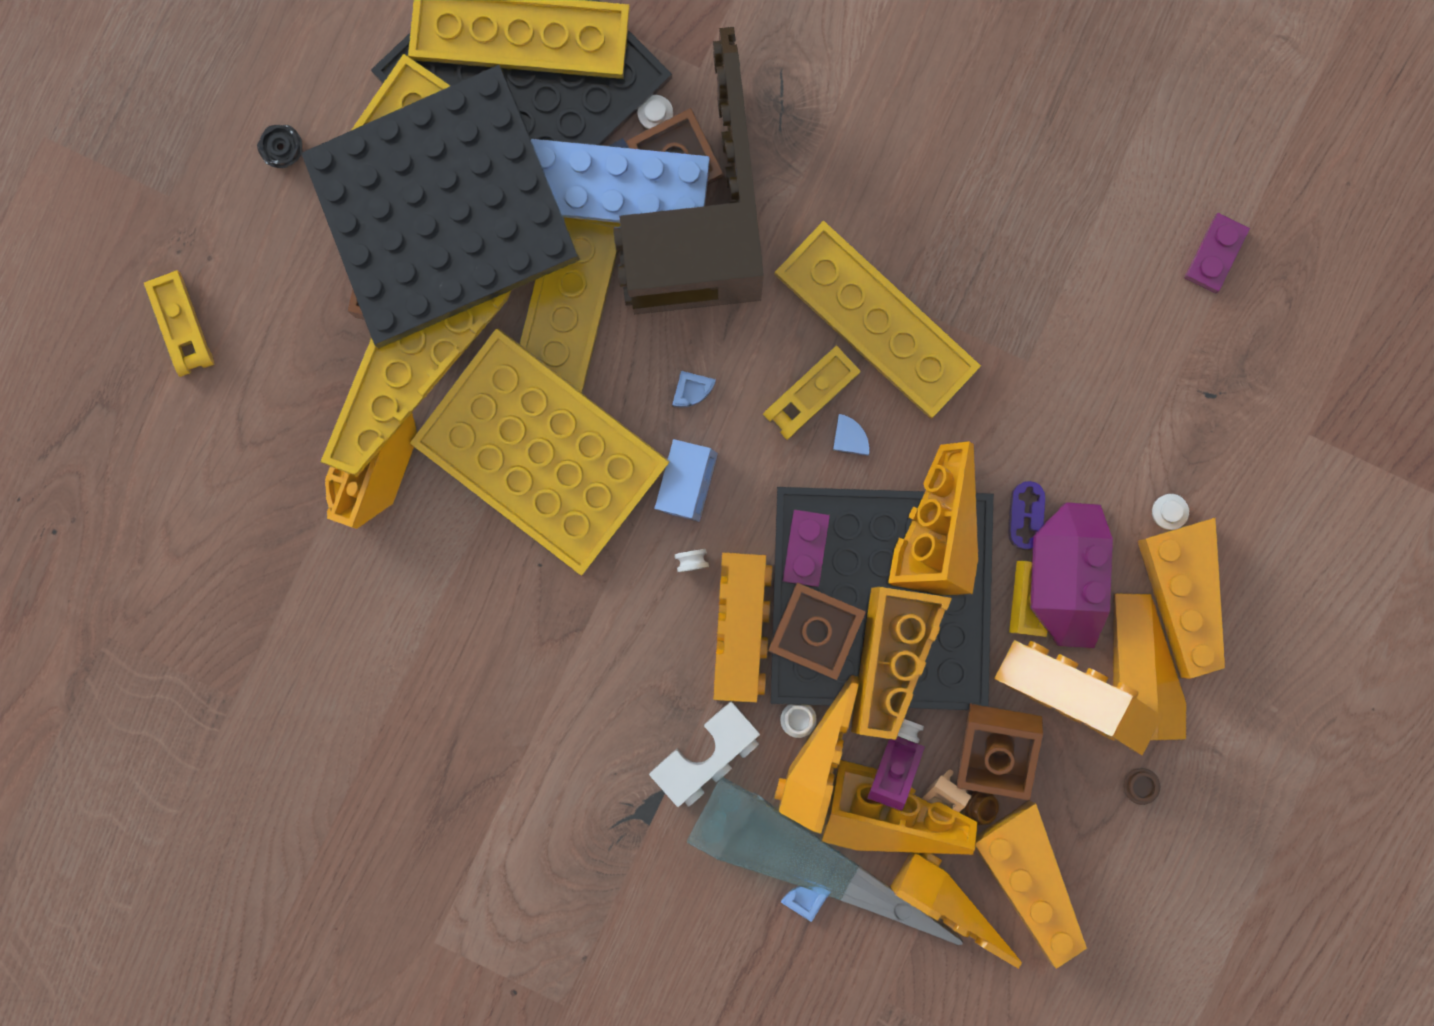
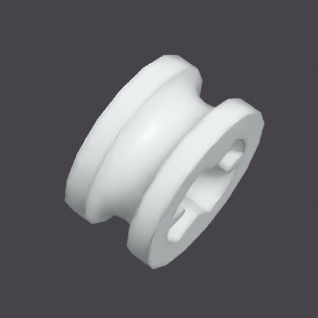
[675,549,709,572]
[897,719,924,743]

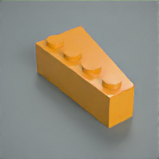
[1137,517,1225,679]
[975,800,1087,969]

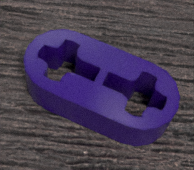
[1008,481,1045,550]

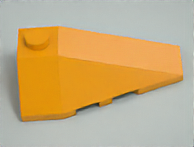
[888,441,978,595]
[1113,594,1186,740]
[774,675,859,834]
[822,760,977,855]
[890,852,1022,969]

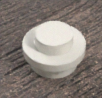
[638,95,673,129]
[1152,494,1189,530]
[780,704,817,738]

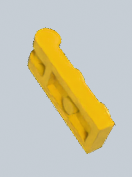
[144,270,214,377]
[763,345,861,440]

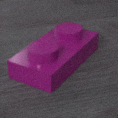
[1184,213,1250,294]
[782,510,830,587]
[868,736,925,811]

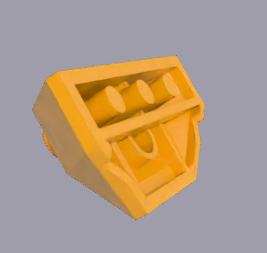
[325,413,417,529]

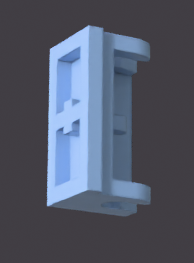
[654,439,718,522]

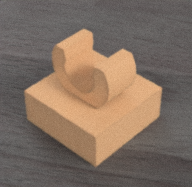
[922,769,971,812]

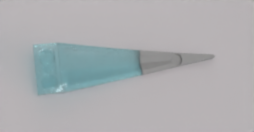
[686,776,963,945]

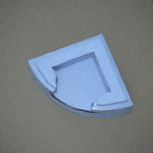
[672,371,716,408]
[833,414,869,456]
[781,884,831,922]

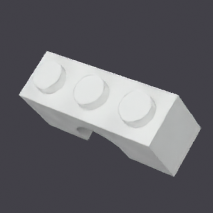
[649,701,760,807]

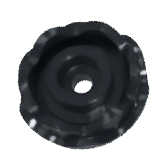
[257,125,303,168]

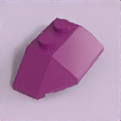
[1030,502,1113,648]

